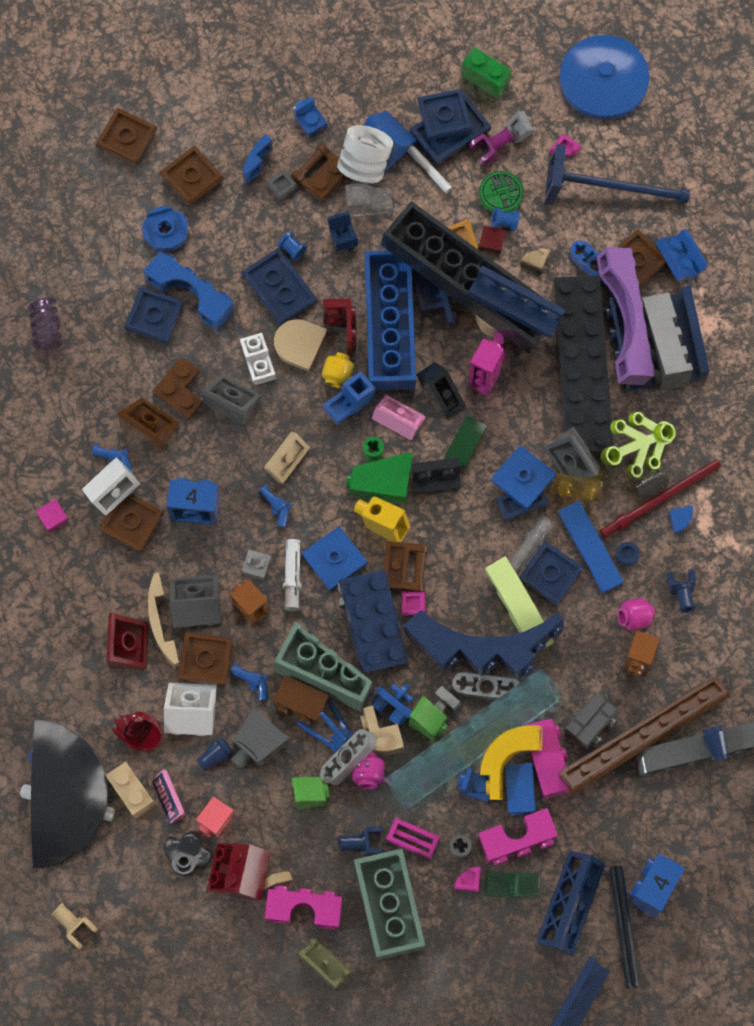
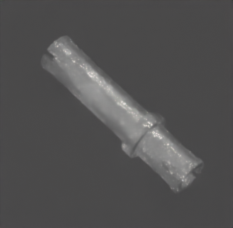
[509,516,554,575]

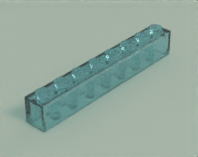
[384,669,562,811]

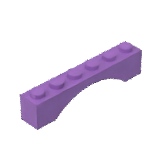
[597,247,654,385]

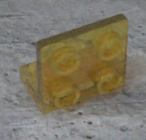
[552,469,604,502]

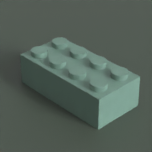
[354,849,425,961]

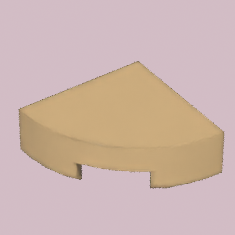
[520,248,550,272]
[263,871,293,891]

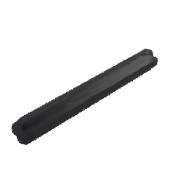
[609,865,639,989]

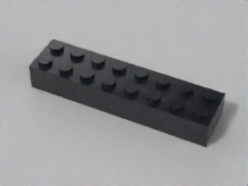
[380,201,545,354]
[552,275,614,460]

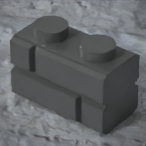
[564,692,618,751]

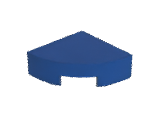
[669,506,693,534]

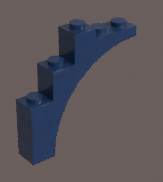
[403,610,564,680]

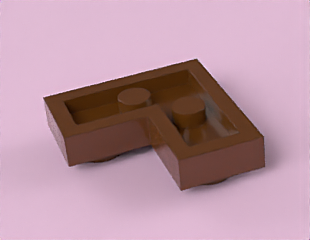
[152,357,203,420]

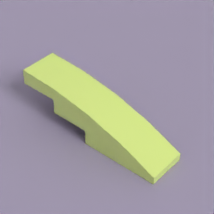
[485,556,554,655]

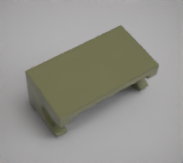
[298,938,352,991]

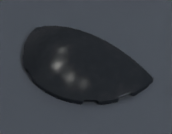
[31,720,108,868]

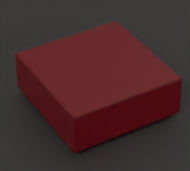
[478,226,506,254]

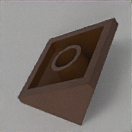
[118,398,179,452]

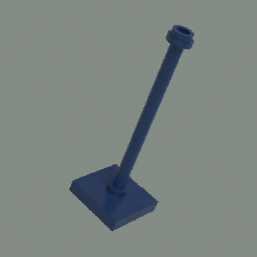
[544,144,690,205]

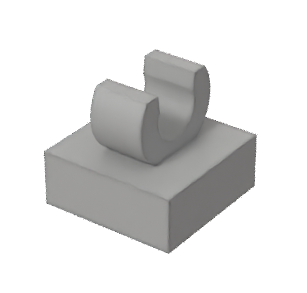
[506,111,537,143]
[241,550,272,580]
[435,686,461,713]

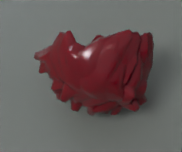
[112,711,162,751]

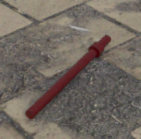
[600,459,721,538]

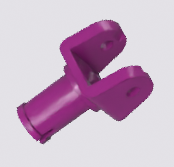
[469,127,514,166]

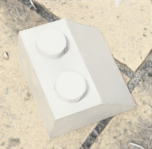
[164,683,217,736]

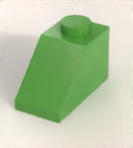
[409,696,448,742]
[291,777,330,811]

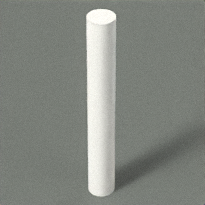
[407,145,453,194]

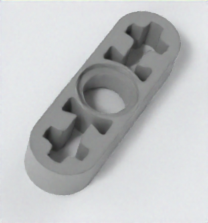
[452,672,522,702]
[320,729,377,786]

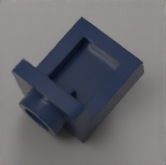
[327,212,359,251]

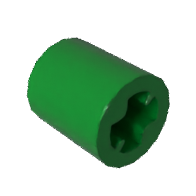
[363,437,384,463]

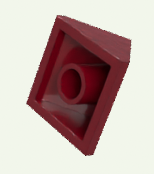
[106,613,149,669]

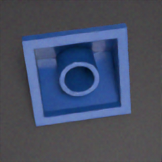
[363,111,418,171]

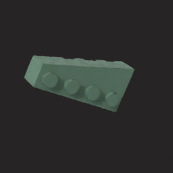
[274,621,372,712]

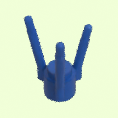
[297,701,354,753]

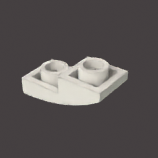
[240,333,276,386]

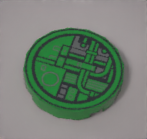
[478,171,524,212]

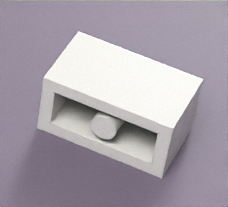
[82,457,140,516]

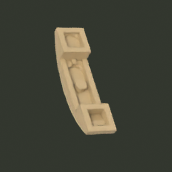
[148,572,180,669]

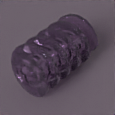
[28,297,62,350]

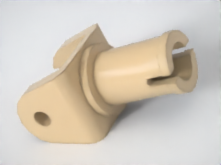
[51,903,98,950]

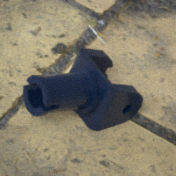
[666,569,696,613]
[338,826,385,857]

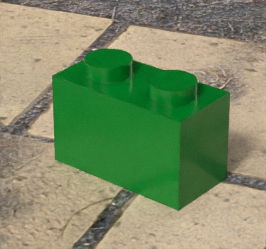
[461,47,511,99]

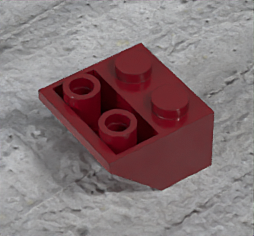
[207,843,271,900]

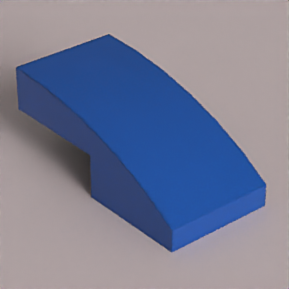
[243,134,273,184]

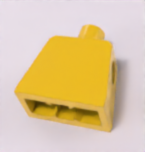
[354,497,411,542]

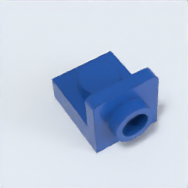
[293,97,327,137]
[457,767,490,803]

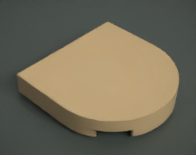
[274,319,327,372]

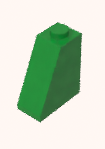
[346,452,413,504]

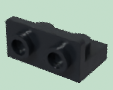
[412,458,461,494]

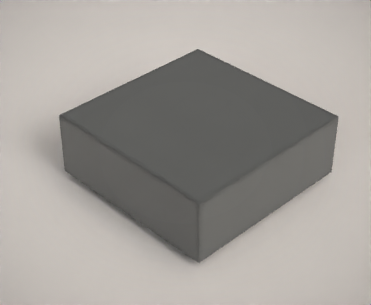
[266,169,298,201]

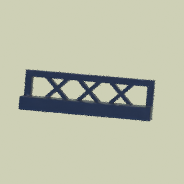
[468,266,565,339]
[536,851,605,956]
[551,956,610,1026]

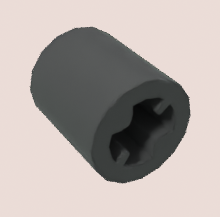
[449,835,472,861]

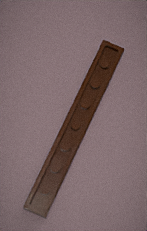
[558,676,729,794]

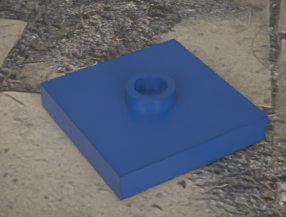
[490,445,557,510]
[301,526,368,591]

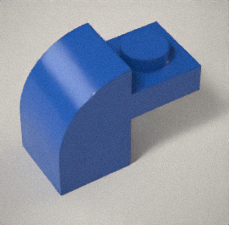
[322,371,376,425]

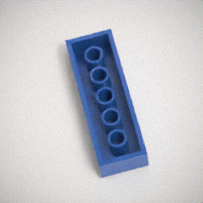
[365,250,416,391]

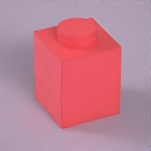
[196,796,234,838]

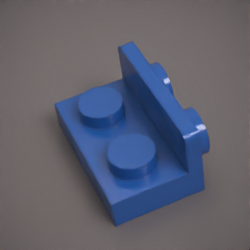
[656,229,708,281]

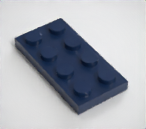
[339,570,408,674]

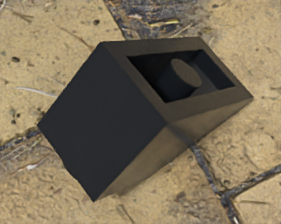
[416,362,466,419]

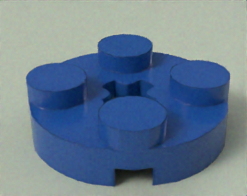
[142,206,188,252]

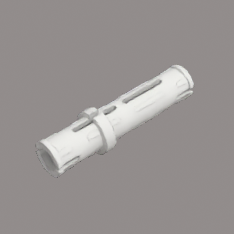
[283,539,302,612]

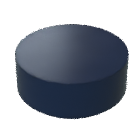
[615,542,640,567]

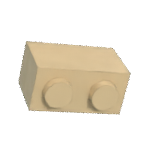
[106,762,155,820]

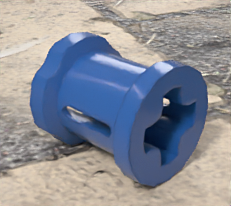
[491,207,519,231]
[277,231,308,261]

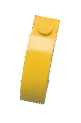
[480,726,542,800]

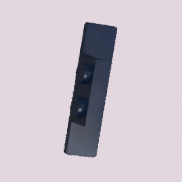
[411,268,457,330]

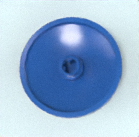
[560,35,649,120]

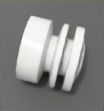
[337,125,393,183]

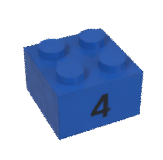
[167,478,220,525]
[629,853,685,918]

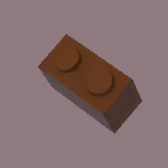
[273,675,329,726]

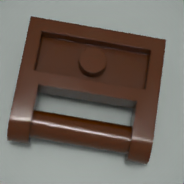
[291,143,346,202]
[384,541,429,592]

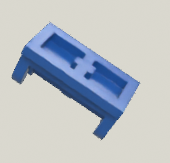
[505,763,536,816]

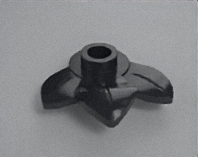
[164,831,212,876]

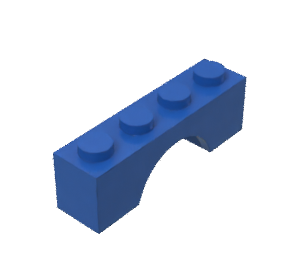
[143,251,234,331]

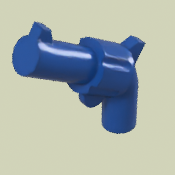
[92,443,132,472]
[258,484,293,528]
[231,662,268,701]

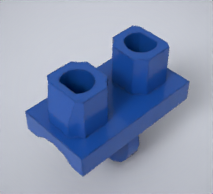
[371,683,413,726]

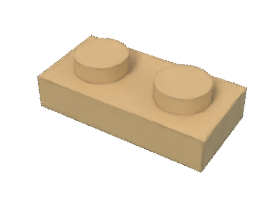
[264,432,310,484]

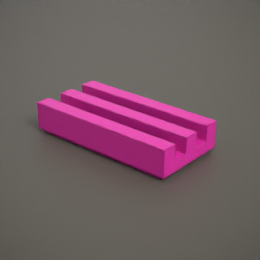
[386,818,440,861]

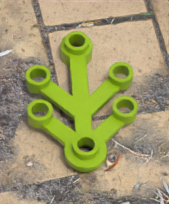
[600,412,676,478]

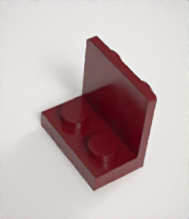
[323,298,356,358]

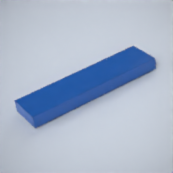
[558,501,624,594]

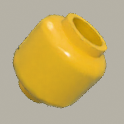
[322,352,355,389]

